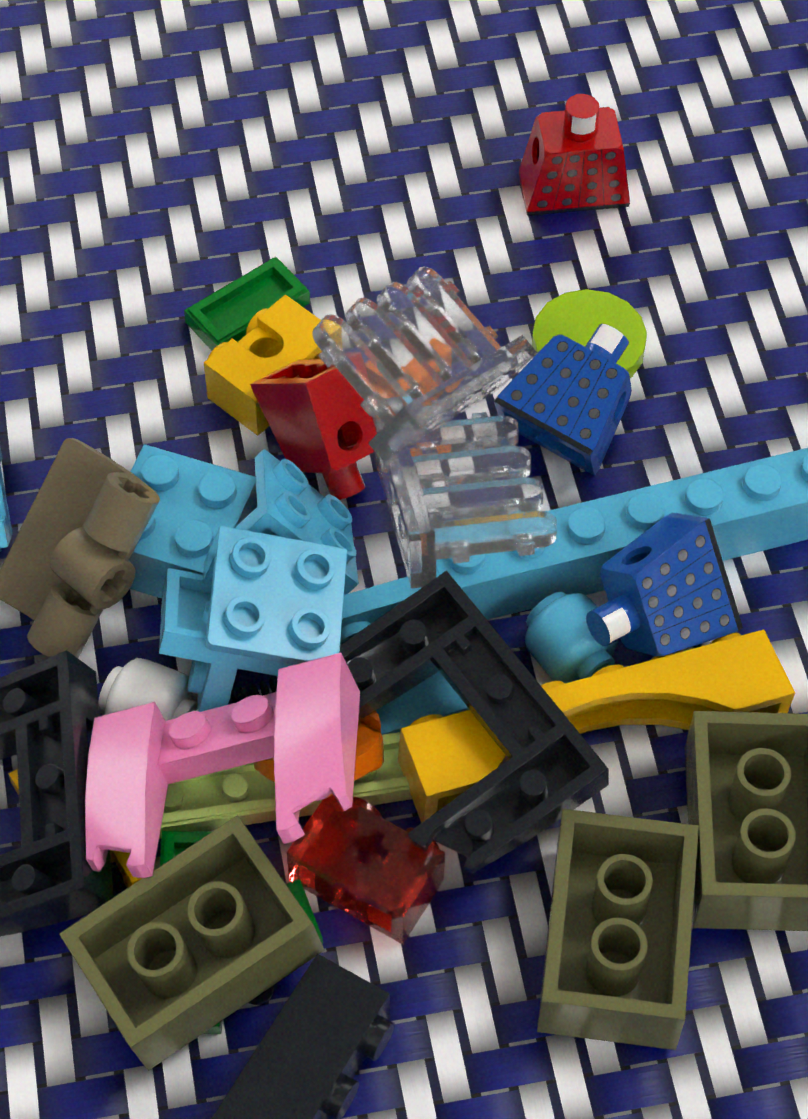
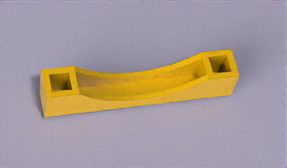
[398,629,795,823]

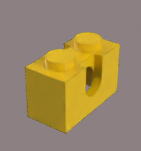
[204,294,337,436]

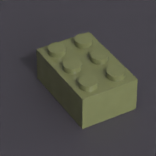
[685,711,808,931]
[537,809,699,1050]
[59,815,324,1071]

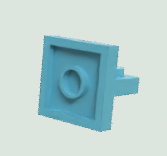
[159,568,293,712]

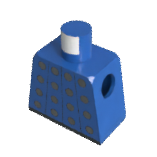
[494,324,632,476]
[586,512,743,656]

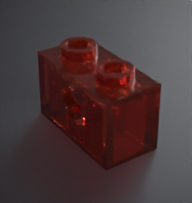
[287,794,445,945]

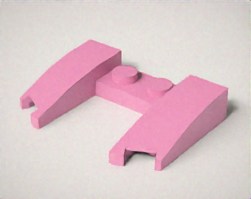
[85,653,360,878]

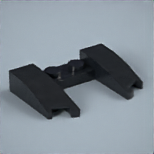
[339,570,609,874]
[0,650,114,937]

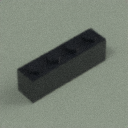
[212,953,395,1119]

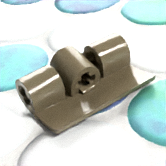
[0,438,160,658]

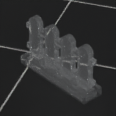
[312,266,538,462]
[371,402,557,589]

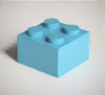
[129,444,257,598]

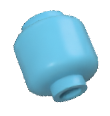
[525,592,619,683]

